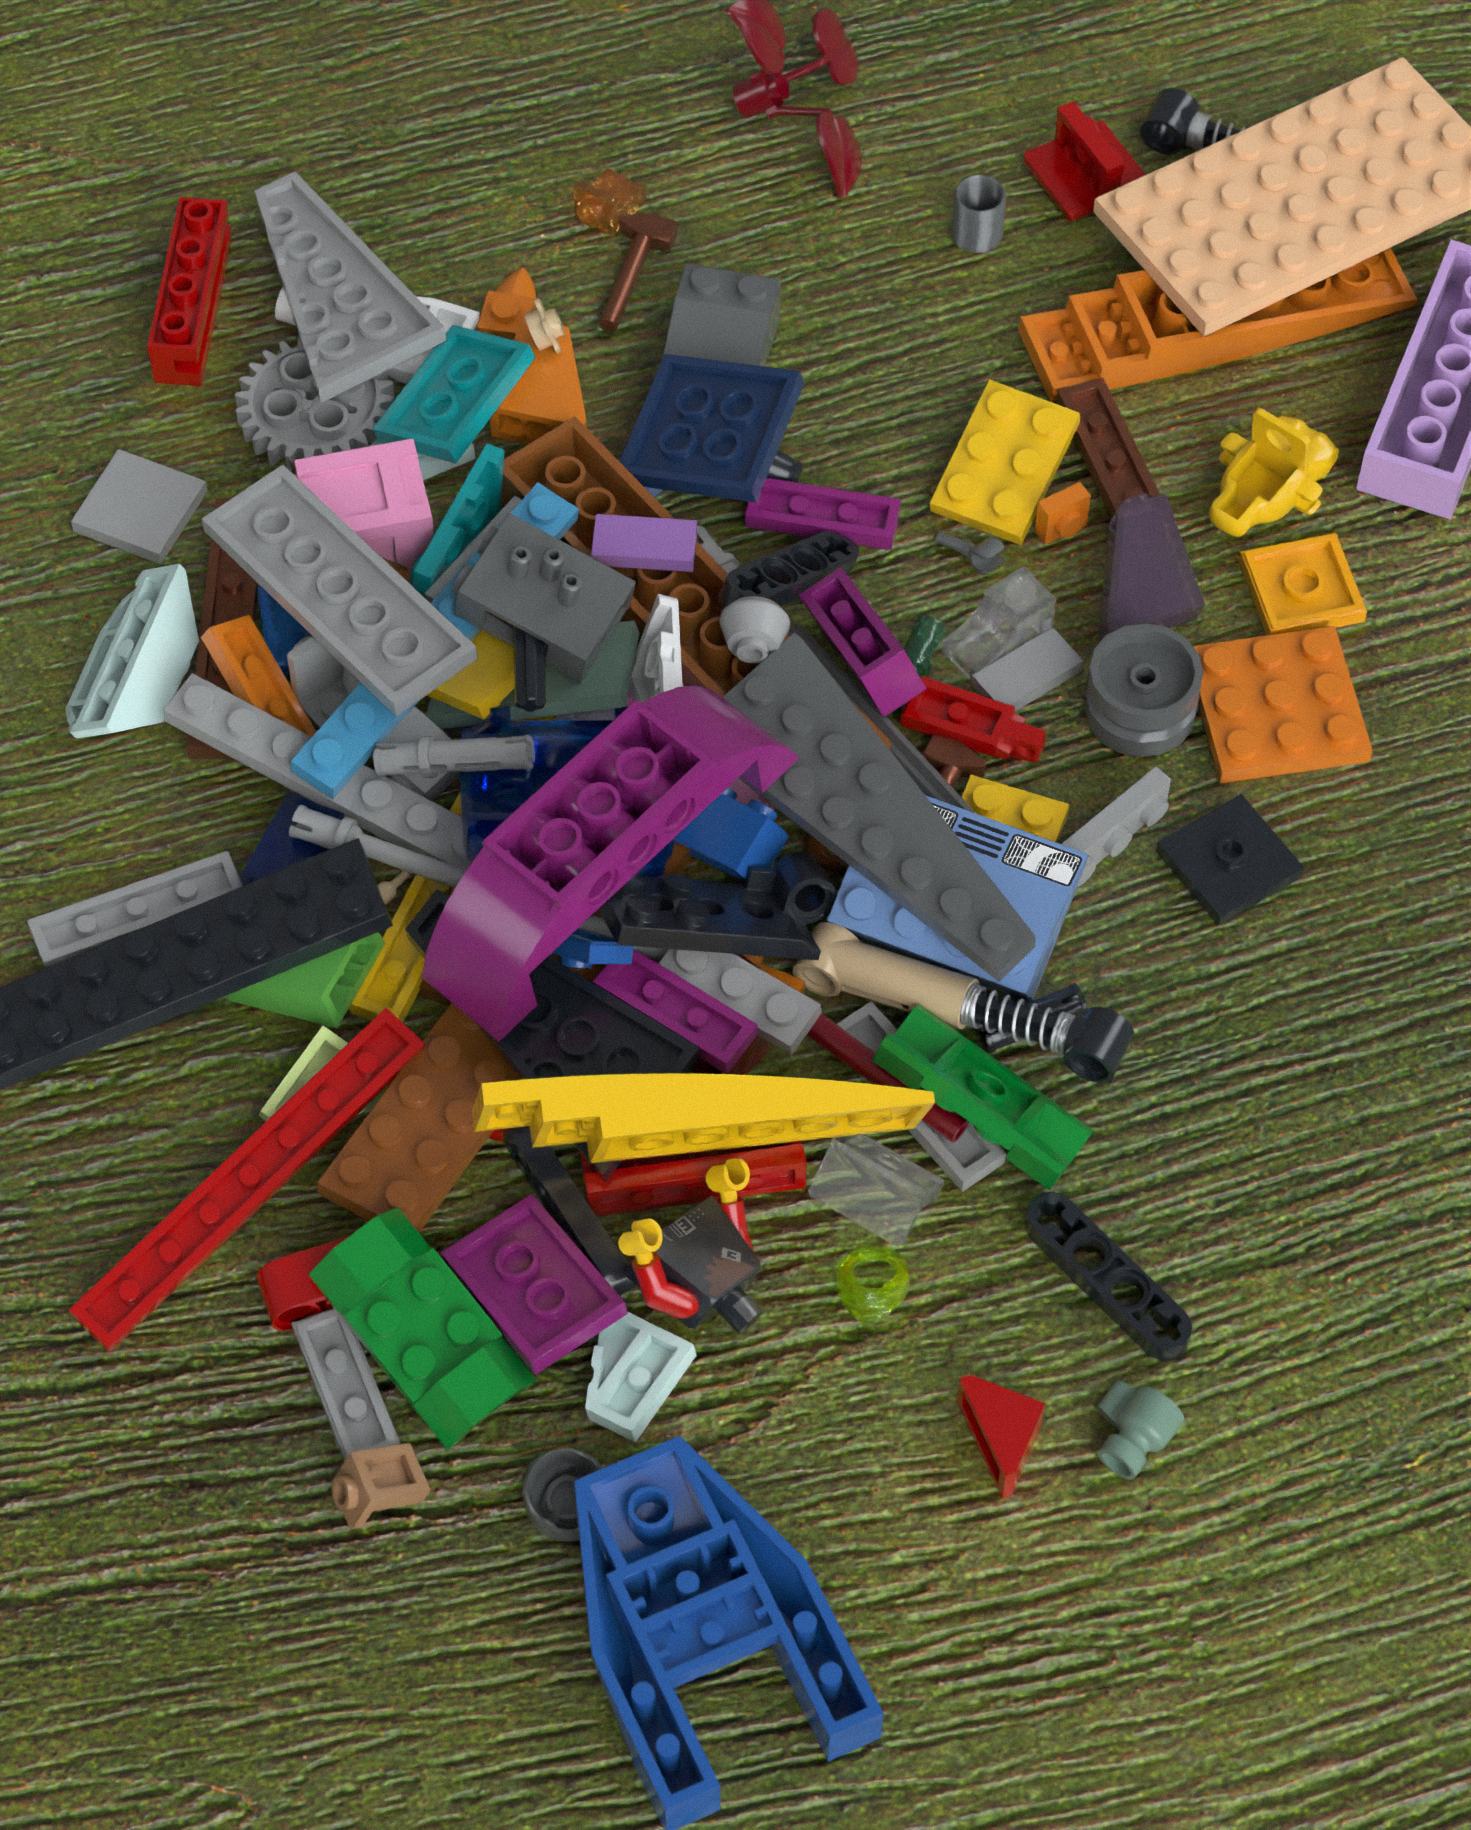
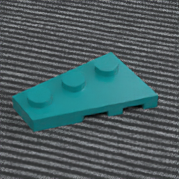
[409,443,505,598]

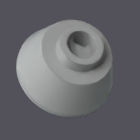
[719,596,790,663]

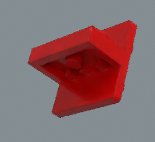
[1023,101,1146,221]

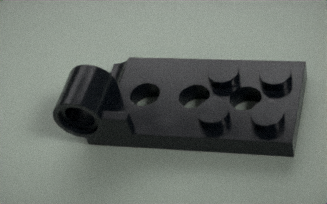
[599,852,837,960]

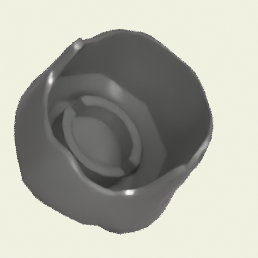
[523,1447,605,1542]

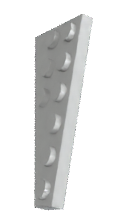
[254,171,447,403]

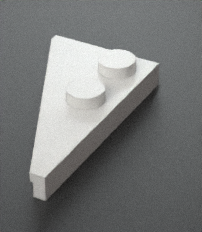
[629,594,683,703]

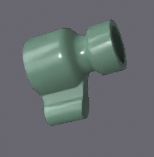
[1097,1380,1185,1480]

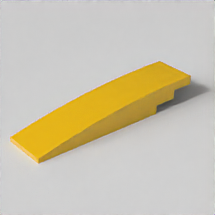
[472,1074,935,1163]

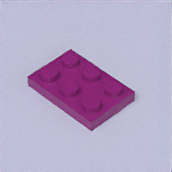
[440,1194,628,1375]

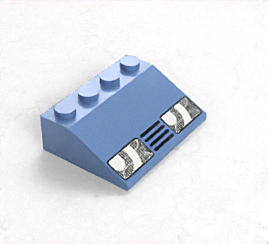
[827,795,1089,1000]

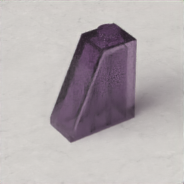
[1098,493,1205,643]

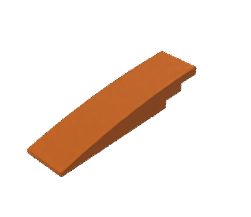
[1018,248,1417,402]

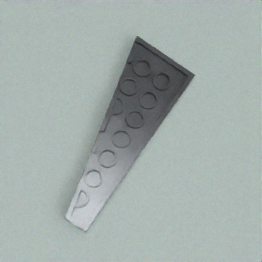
[722,633,1036,981]

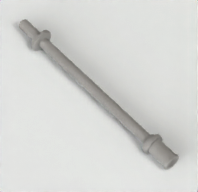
[289,805,669,961]

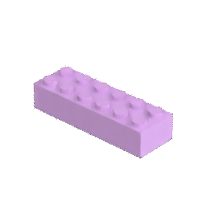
[1356,240,1471,519]

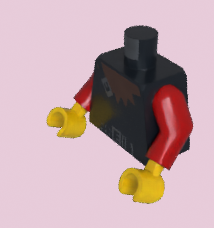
[618,1159,763,1335]

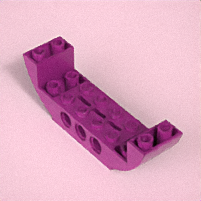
[422,685,799,1042]

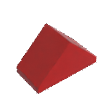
[957,1374,1045,1499]

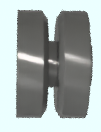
[1084,623,1203,757]

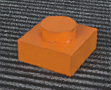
[1035,482,1091,545]

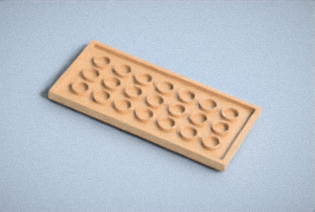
[1093,57,1471,336]

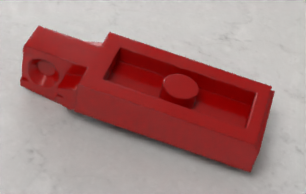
[901,676,1046,763]

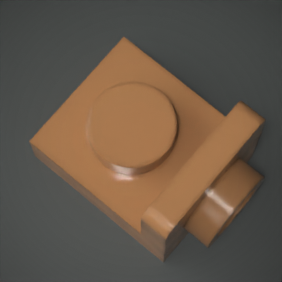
[332,1443,431,1529]

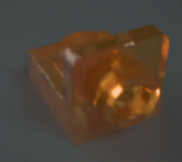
[573,168,646,236]

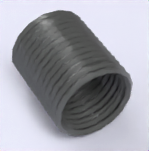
[951,175,1006,253]

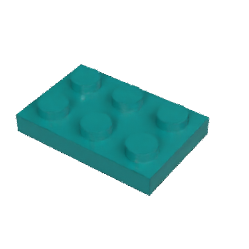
[373,325,535,464]

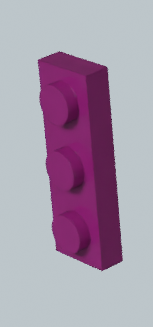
[745,478,901,550]
[593,949,758,1074]

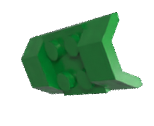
[872,1003,1094,1190]
[309,1207,537,1452]

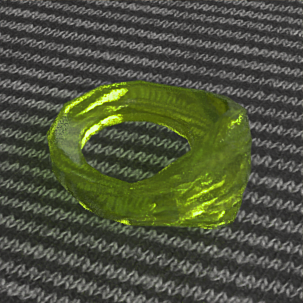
[837,1246,910,1324]

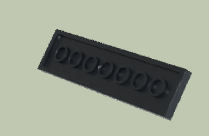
[0,838,393,1090]

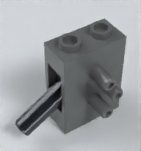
[452,513,636,712]

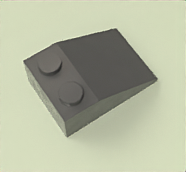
[662,263,781,367]

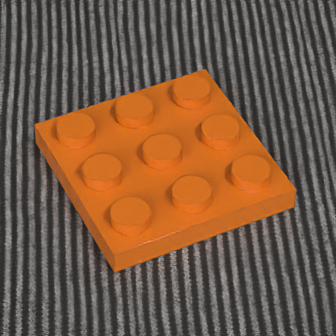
[1193,626,1373,784]

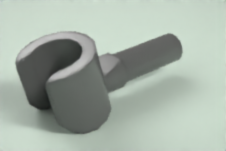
[935,531,1005,574]

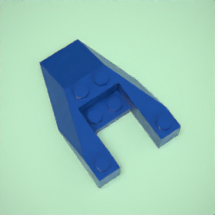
[574,1436,883,1830]

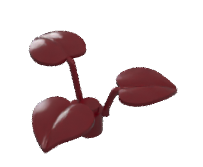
[724,0,862,199]

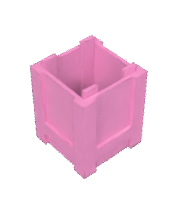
[294,439,434,583]

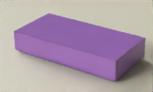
[591,514,697,572]

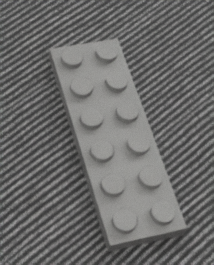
[202,464,478,716]

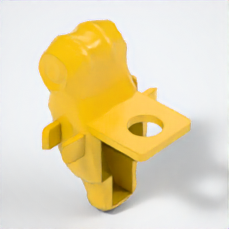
[1209,408,1339,537]

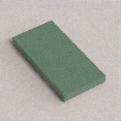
[426,620,640,729]

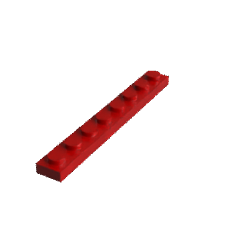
[69,1007,425,1353]

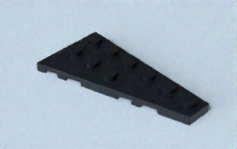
[405,889,701,1182]

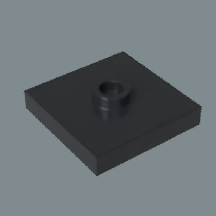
[1156,794,1304,926]

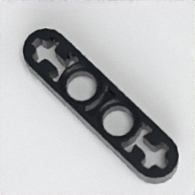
[718,531,859,608]
[503,1126,635,1296]
[1025,1191,1192,1361]

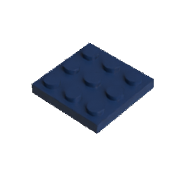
[619,354,804,503]

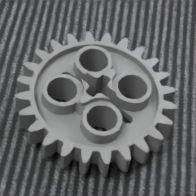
[235,337,395,472]

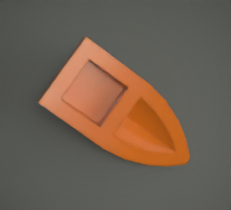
[477,267,536,340]

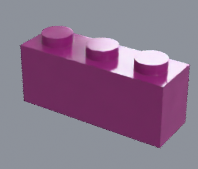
[799,567,927,717]

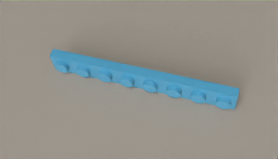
[291,483,579,799]

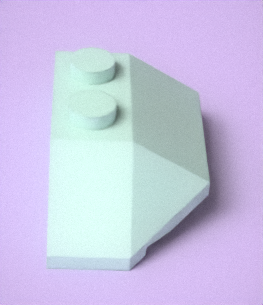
[65,564,199,739]

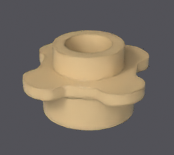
[524,298,565,354]

